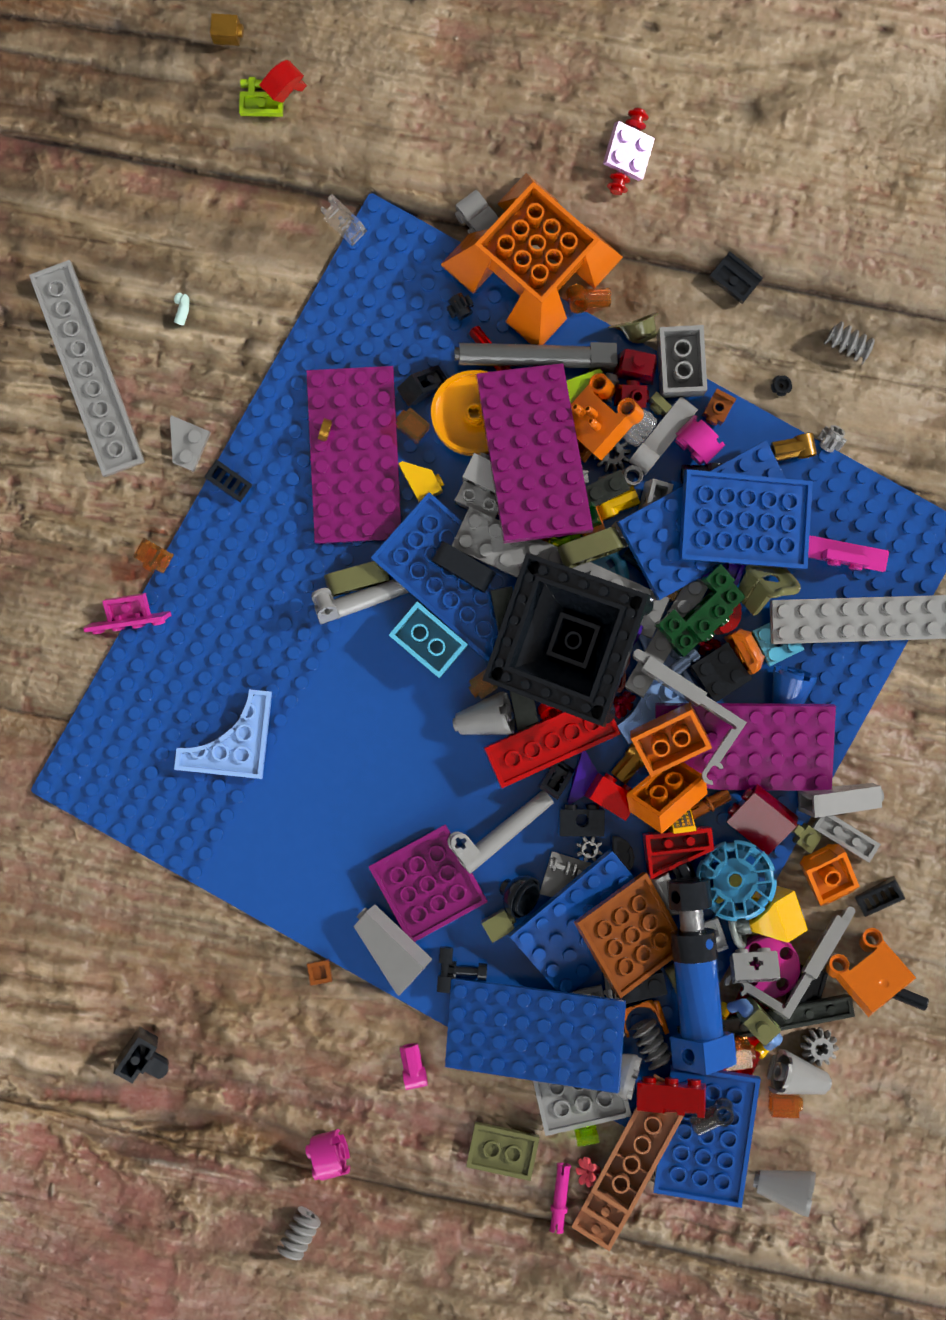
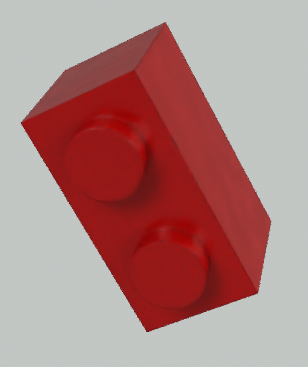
[584,773,632,821]

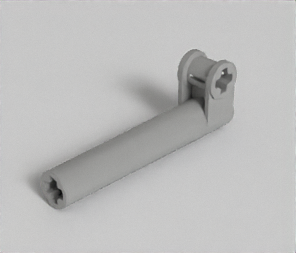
[311,579,409,624]
[447,790,554,874]

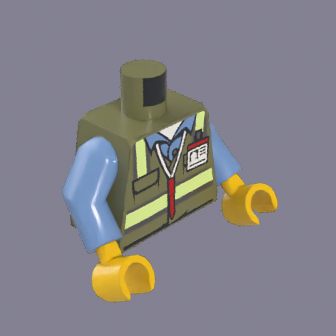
[721,995,783,1059]

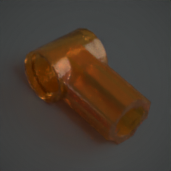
[566,284,611,314]

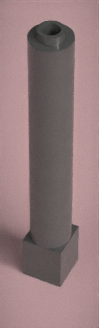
[454,342,617,373]

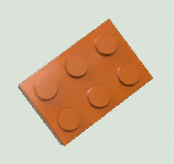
[630,702,712,777]
[627,762,707,834]

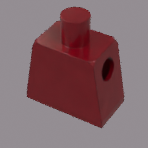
[613,349,657,385]

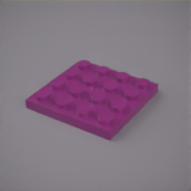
[368,824,488,942]

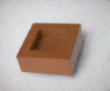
[307,959,333,986]

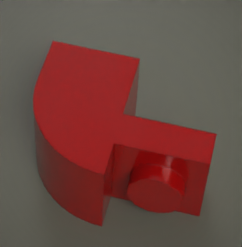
[259,60,307,103]

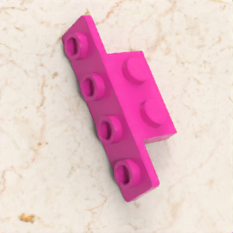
[808,535,889,572]
[83,593,171,634]

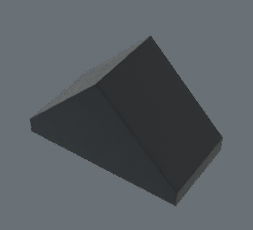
[538,761,575,800]

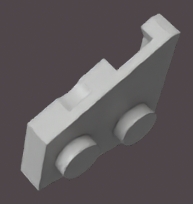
[170,415,211,472]

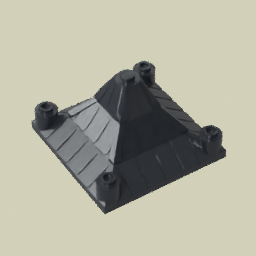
[483,553,654,727]

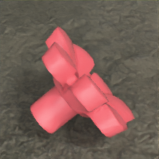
[576,1157,601,1187]

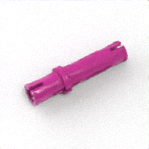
[549,1162,571,1234]

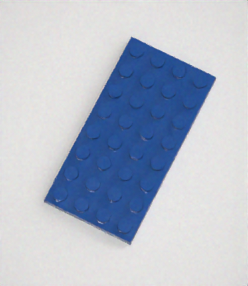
[616,440,786,600]
[371,492,517,662]
[445,978,626,1094]

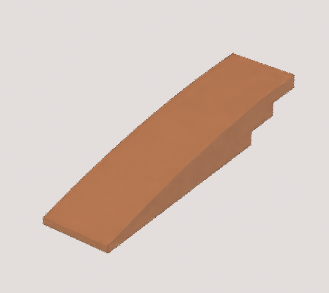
[572,1074,684,1251]

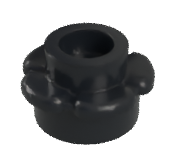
[771,375,792,397]

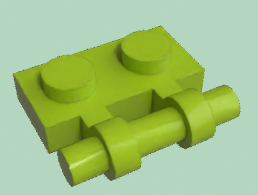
[239,77,284,117]

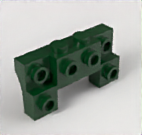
[654,564,745,657]

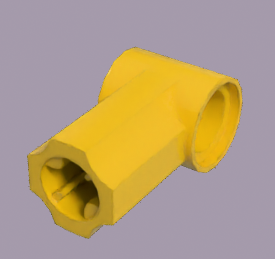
[597,486,640,521]

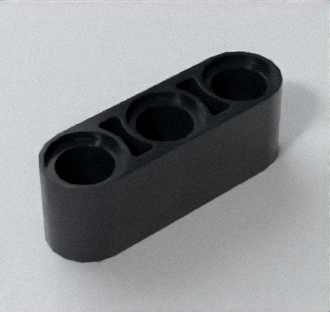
[430,541,496,593]

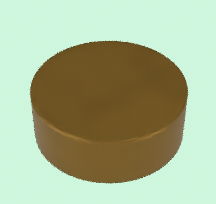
[318,418,332,441]

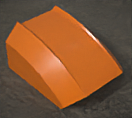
[724,629,765,675]
[800,844,860,906]

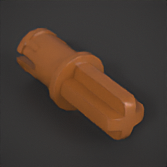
[691,790,732,820]

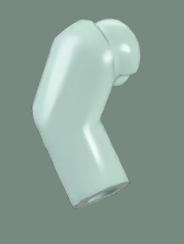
[174,292,190,325]

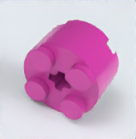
[675,415,725,465]
[305,1129,350,1181]

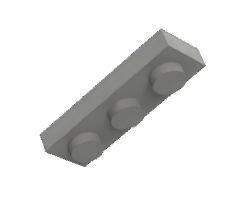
[812,815,881,863]

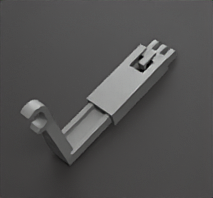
[632,649,747,785]
[724,907,855,1020]

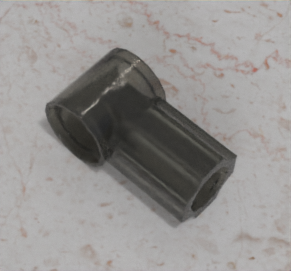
[689,1098,734,1136]

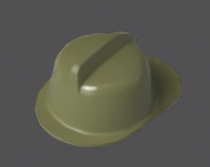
[608,312,659,344]

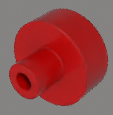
[538,703,561,720]

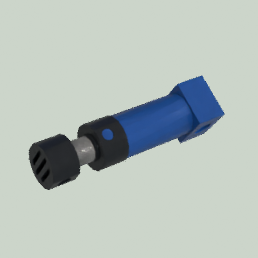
[667,877,737,1075]

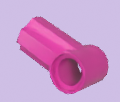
[400,1043,428,1090]

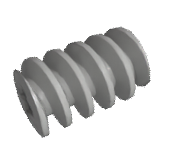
[824,321,875,365]
[629,1018,672,1070]
[277,1206,321,1260]

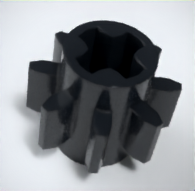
[447,293,474,320]

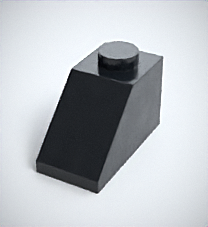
[397,365,447,407]

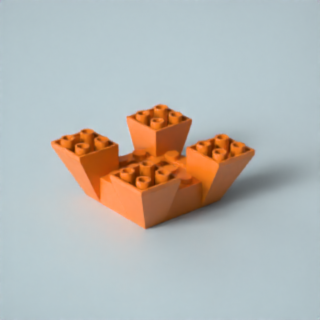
[441,173,623,345]

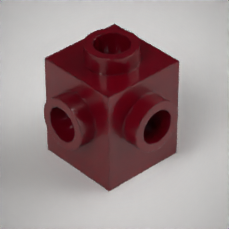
[614,380,649,412]

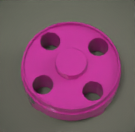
[744,934,800,998]

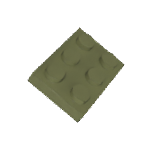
[466,1121,540,1181]

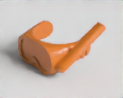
[624,999,669,1038]

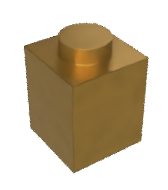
[210,13,244,46]

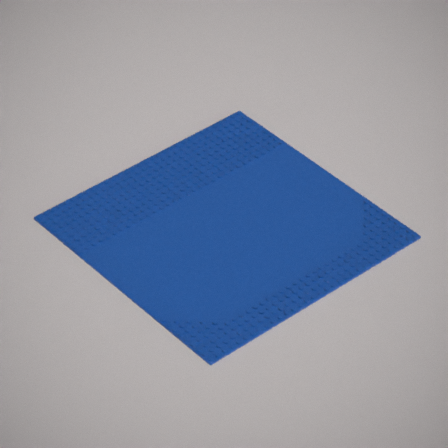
[31,193,946,1127]

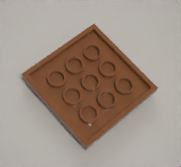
[574,872,678,999]

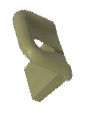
[738,565,801,615]

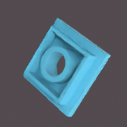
[752,623,804,666]

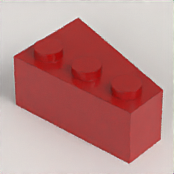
[642,826,714,879]
[637,1076,706,1118]

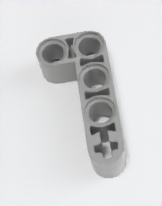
[629,396,698,475]

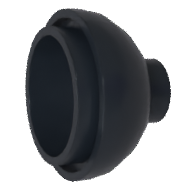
[499,875,540,918]

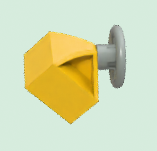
[728,886,808,949]

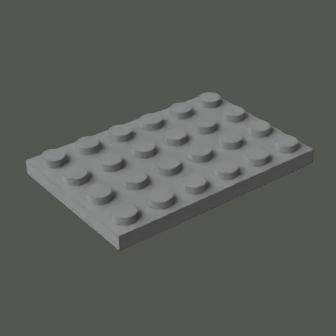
[533,984,632,1136]

